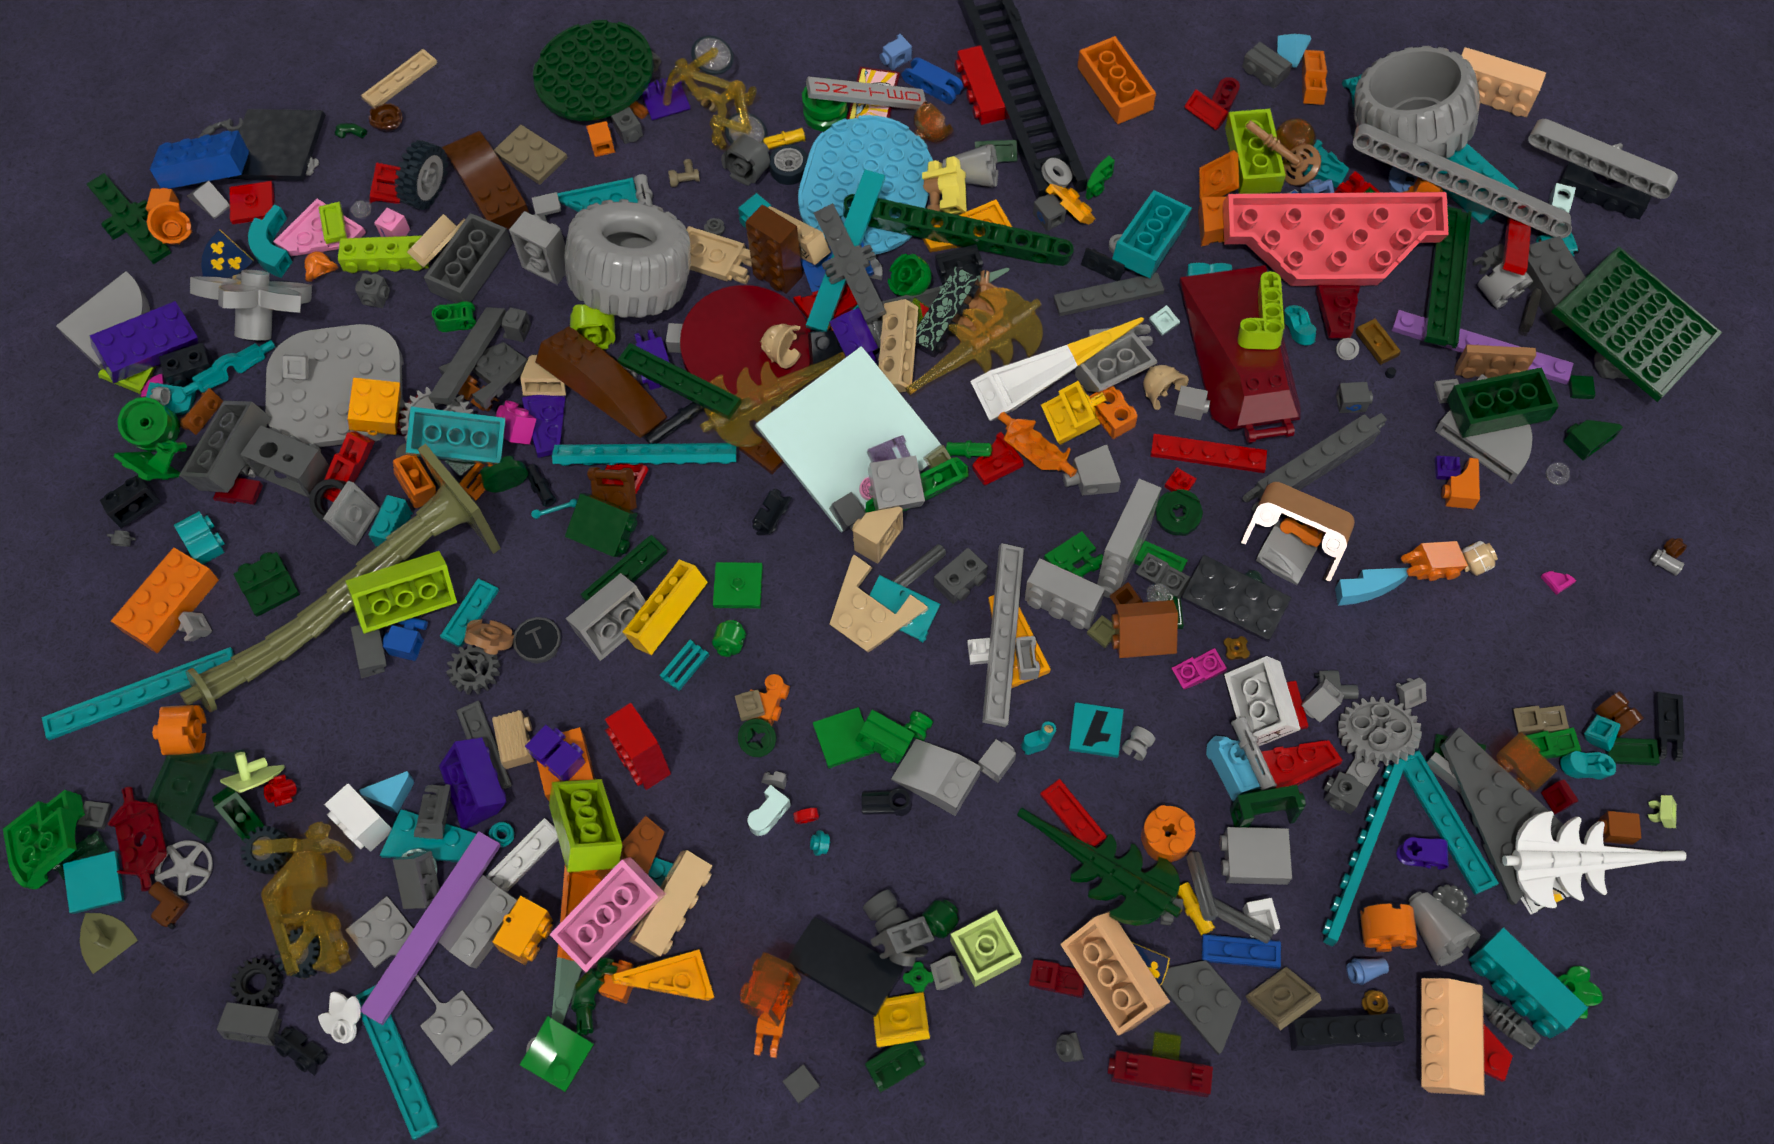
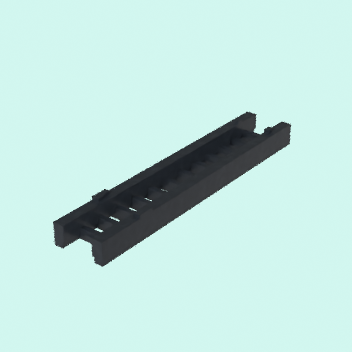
[958,0,1087,199]

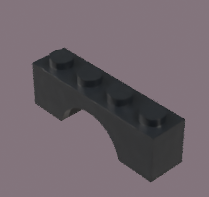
[1559,161,1651,220]
[1288,1014,1405,1051]

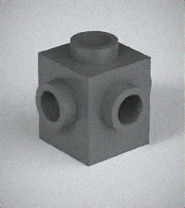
[355,273,390,308]
[1323,772,1367,815]

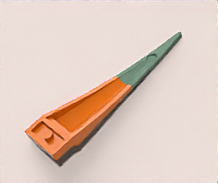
[552,866,602,1024]

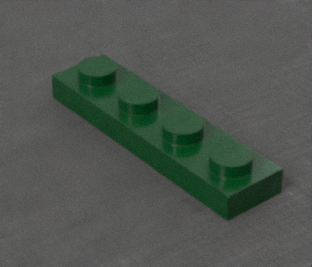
[581,535,668,602]

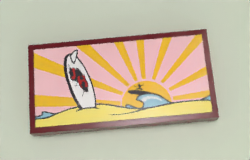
[847,67,900,120]

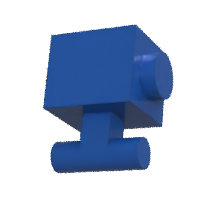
[383,618,428,661]

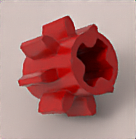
[264,774,296,807]

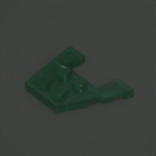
[147,750,247,843]

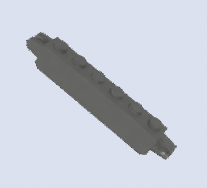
[1242,413,1387,512]

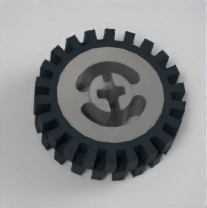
[395,140,448,210]

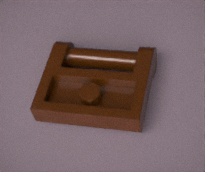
[587,467,637,510]

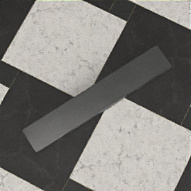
[429,307,506,404]

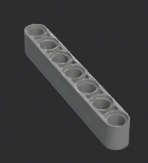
[1528,119,1678,199]

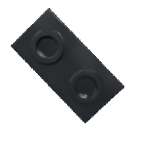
[1081,247,1127,281]
[752,488,792,535]
[274,1026,328,1076]

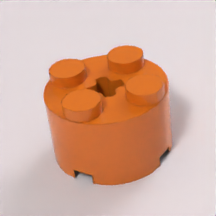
[152,705,207,755]
[1141,805,1195,862]
[1360,904,1417,952]

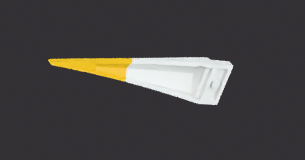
[971,317,1144,421]

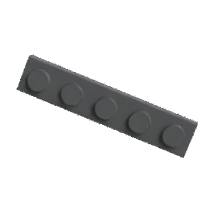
[1053,273,1164,316]

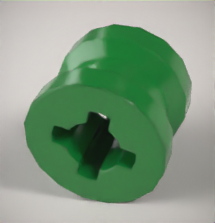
[904,711,933,741]

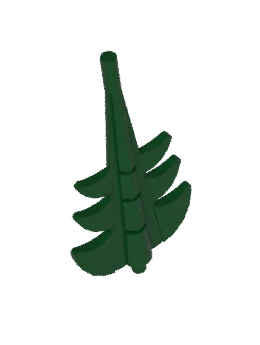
[1017,808,1182,926]

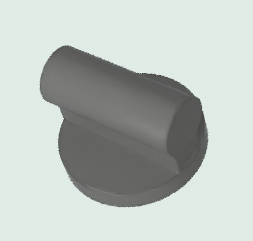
[1056,1033,1084,1062]

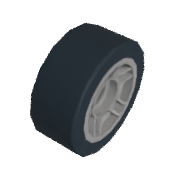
[769,144,808,185]

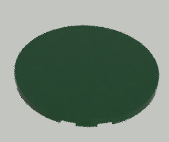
[533,20,654,121]

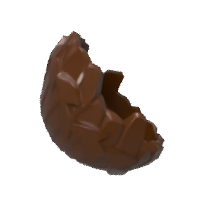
[369,103,402,132]

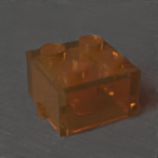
[740,952,801,1027]

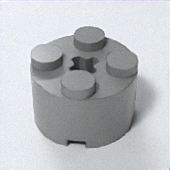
[1477,262,1533,310]

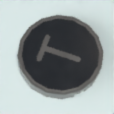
[513,617,562,664]

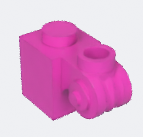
[496,400,536,444]

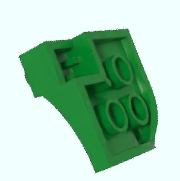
[3,790,85,890]

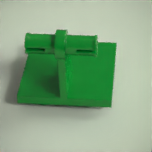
[113,440,187,481]

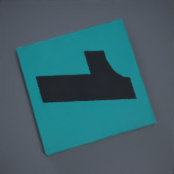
[1069,703,1124,758]

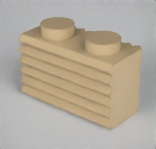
[492,710,534,769]

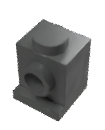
[502,307,531,342]

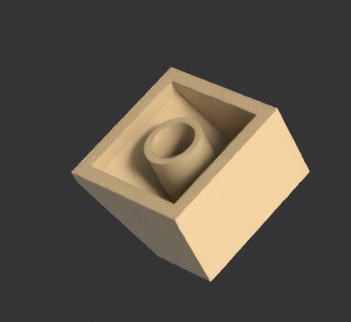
[852,506,903,564]

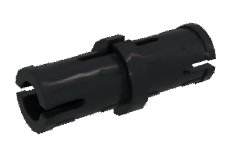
[526,464,556,507]

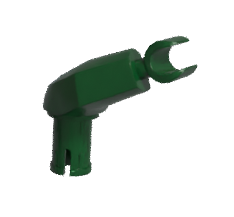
[571,958,618,1035]

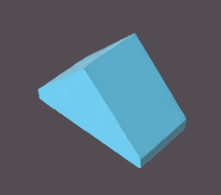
[1277,34,1311,67]
[359,771,415,814]

